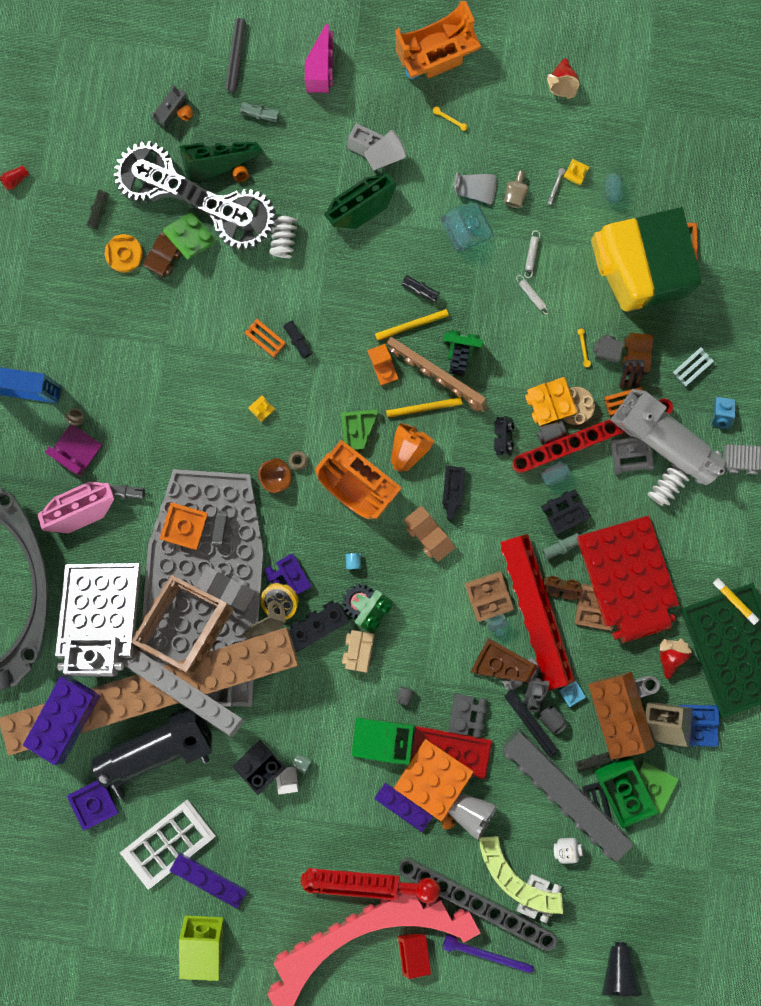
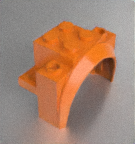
[395,1,481,79]
[315,440,402,519]

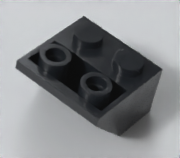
[232,739,286,795]

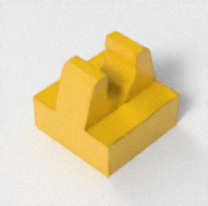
[564,159,589,185]
[248,395,275,423]

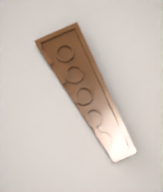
[387,337,488,412]

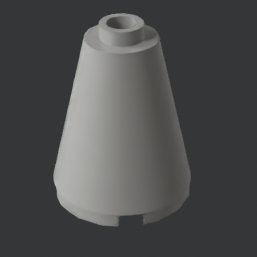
[448,794,497,840]

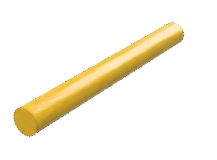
[375,309,449,341]
[386,397,462,418]

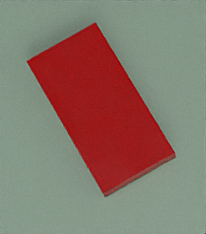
[410,726,492,779]

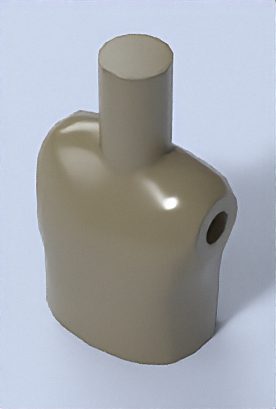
[503,171,528,208]

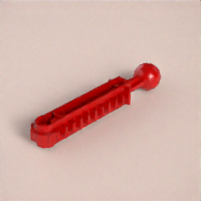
[300,868,441,903]

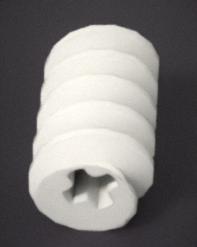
[269,216,298,258]
[648,464,689,506]

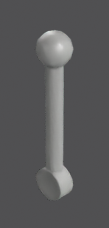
[547,168,566,205]

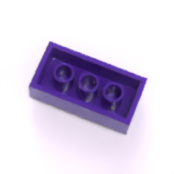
[23,676,101,765]

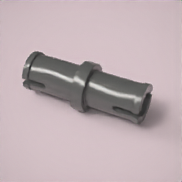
[110,484,145,500]

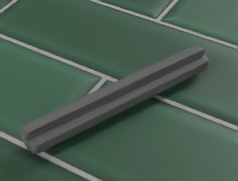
[225,18,246,92]

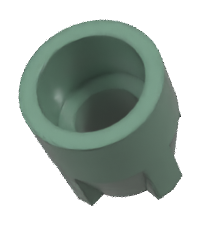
[291,754,312,774]

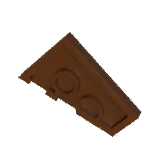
[471,638,538,683]

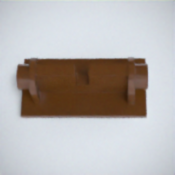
[544,576,582,601]

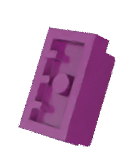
[45,425,102,476]

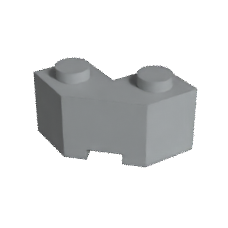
[196,566,255,612]

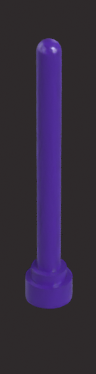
[442,934,534,973]

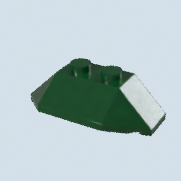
[324,172,397,229]

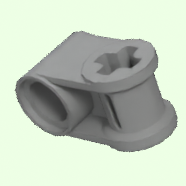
[634,676,660,698]

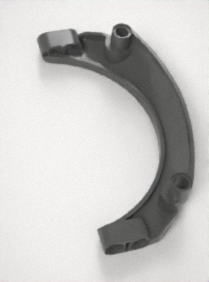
[0,487,49,689]

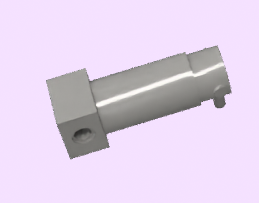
[610,389,725,485]

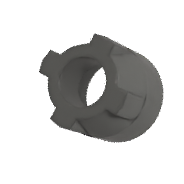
[396,686,415,706]

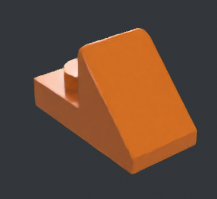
[367,344,398,386]

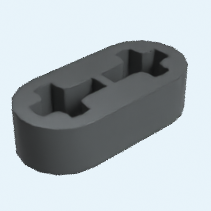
[212,510,228,548]

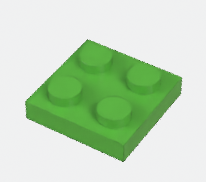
[163,212,216,260]

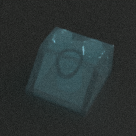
[440,202,495,252]

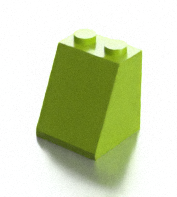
[179,916,223,981]

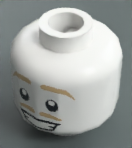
[554,838,583,864]

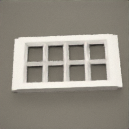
[120,799,216,890]

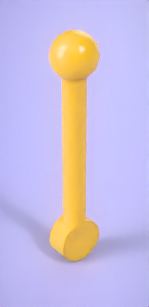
[433,107,468,131]
[577,328,591,368]

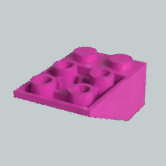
[305,24,334,93]

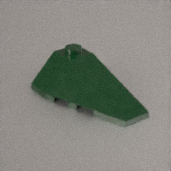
[179,142,262,184]

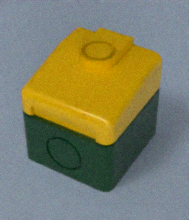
[591,207,701,311]

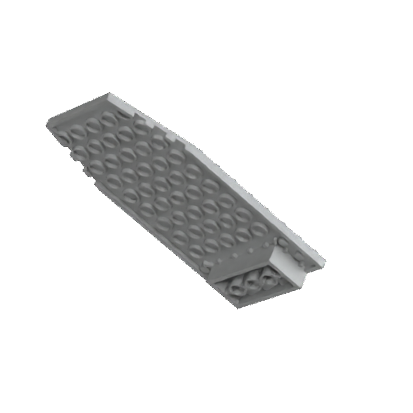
[140,469,264,707]

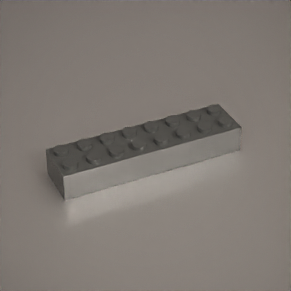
[502,728,633,862]

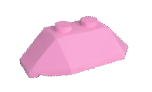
[38,482,114,533]

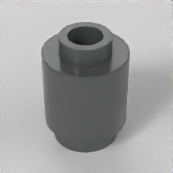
[536,421,566,444]
[539,705,567,735]

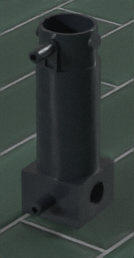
[92,707,213,800]

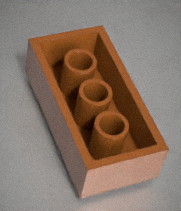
[588,672,655,760]

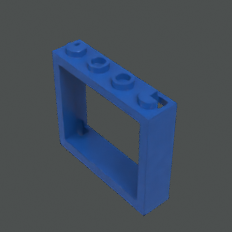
[0,367,61,404]

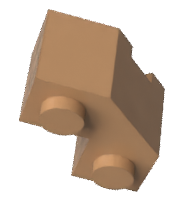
[404,506,456,562]

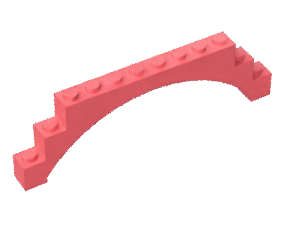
[267,894,481,1006]

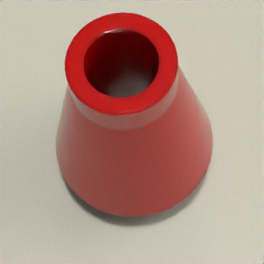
[0,165,29,190]

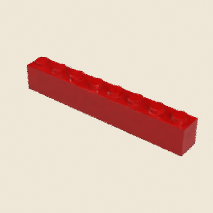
[500,534,575,690]

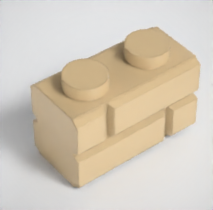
[342,630,375,673]

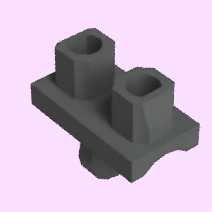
[523,678,549,712]

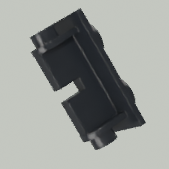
[494,416,515,456]

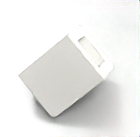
[276,767,299,794]

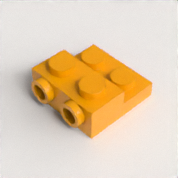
[525,377,578,426]

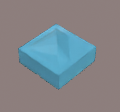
[559,680,585,707]

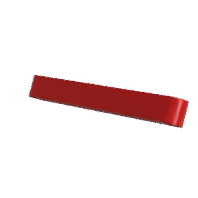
[512,398,673,473]

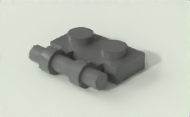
[448,693,488,737]

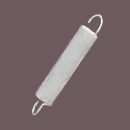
[524,231,540,278]
[516,275,548,314]

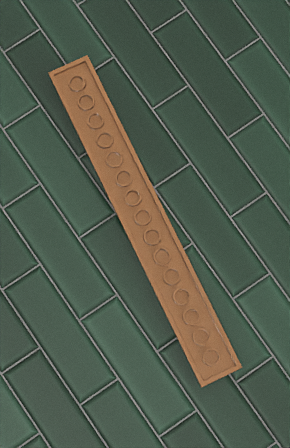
[0,627,299,756]

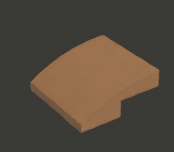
[464,571,514,622]
[574,583,614,631]

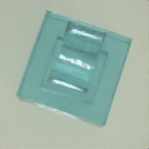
[485,614,508,637]

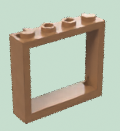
[131,575,234,678]

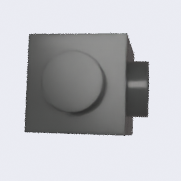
[593,335,624,363]

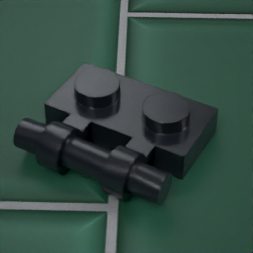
[541,489,590,535]

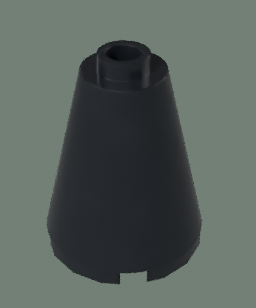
[602,942,642,996]

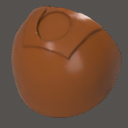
[258,458,291,493]

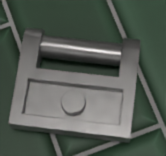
[610,437,654,475]

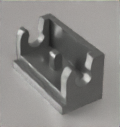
[151,85,188,129]

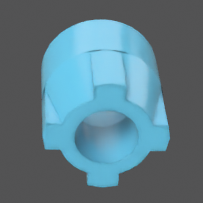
[346,553,361,569]

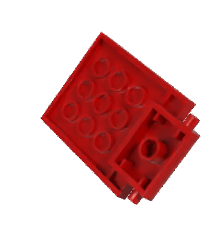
[576,515,679,643]

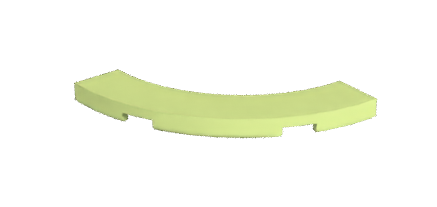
[479,836,563,914]

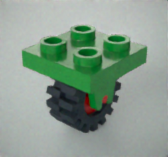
[443,330,483,376]
[342,584,393,633]

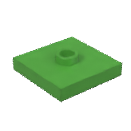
[638,761,679,814]

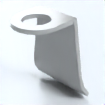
[364,130,407,172]
[454,172,497,205]

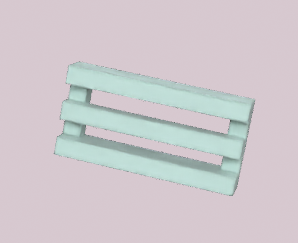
[672,347,713,387]

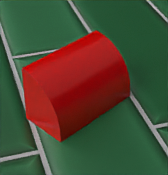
[398,934,431,979]

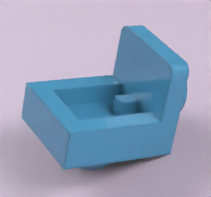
[711,397,735,429]

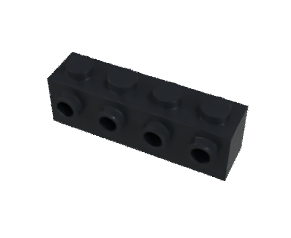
[289,600,350,653]

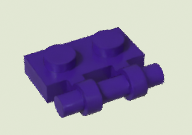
[265,553,312,595]

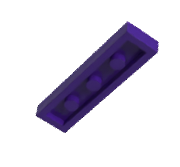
[169,852,247,908]

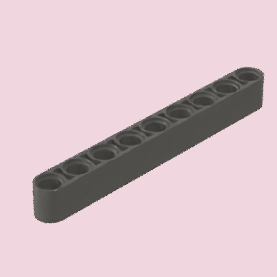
[399,857,557,951]

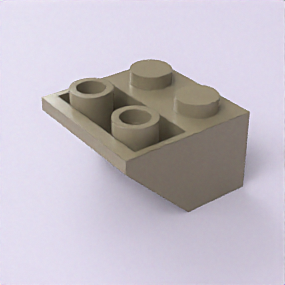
[646,703,693,747]

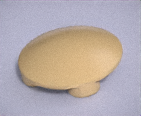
[563,387,595,425]

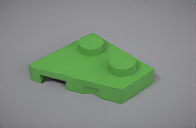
[341,409,378,450]

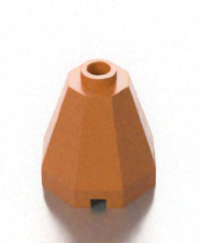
[391,423,435,472]

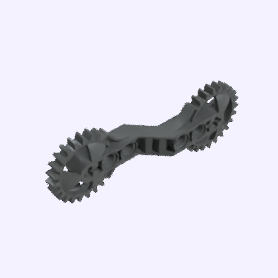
[114,142,277,251]

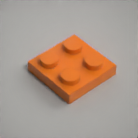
[160,502,209,550]

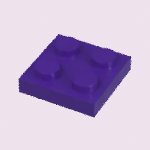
[67,781,119,831]

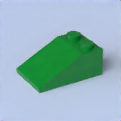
[595,756,658,829]

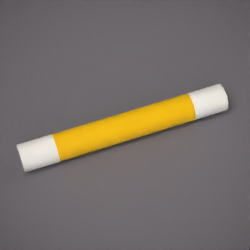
[713,578,759,625]

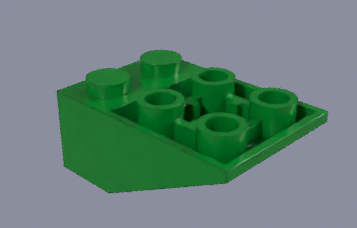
[351,717,414,765]

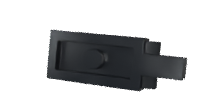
[442,466,465,520]

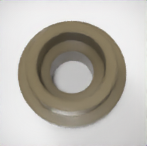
[65,408,84,426]
[288,451,308,470]

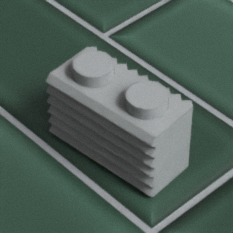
[723,444,761,474]

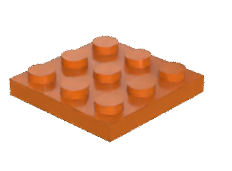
[394,739,474,822]

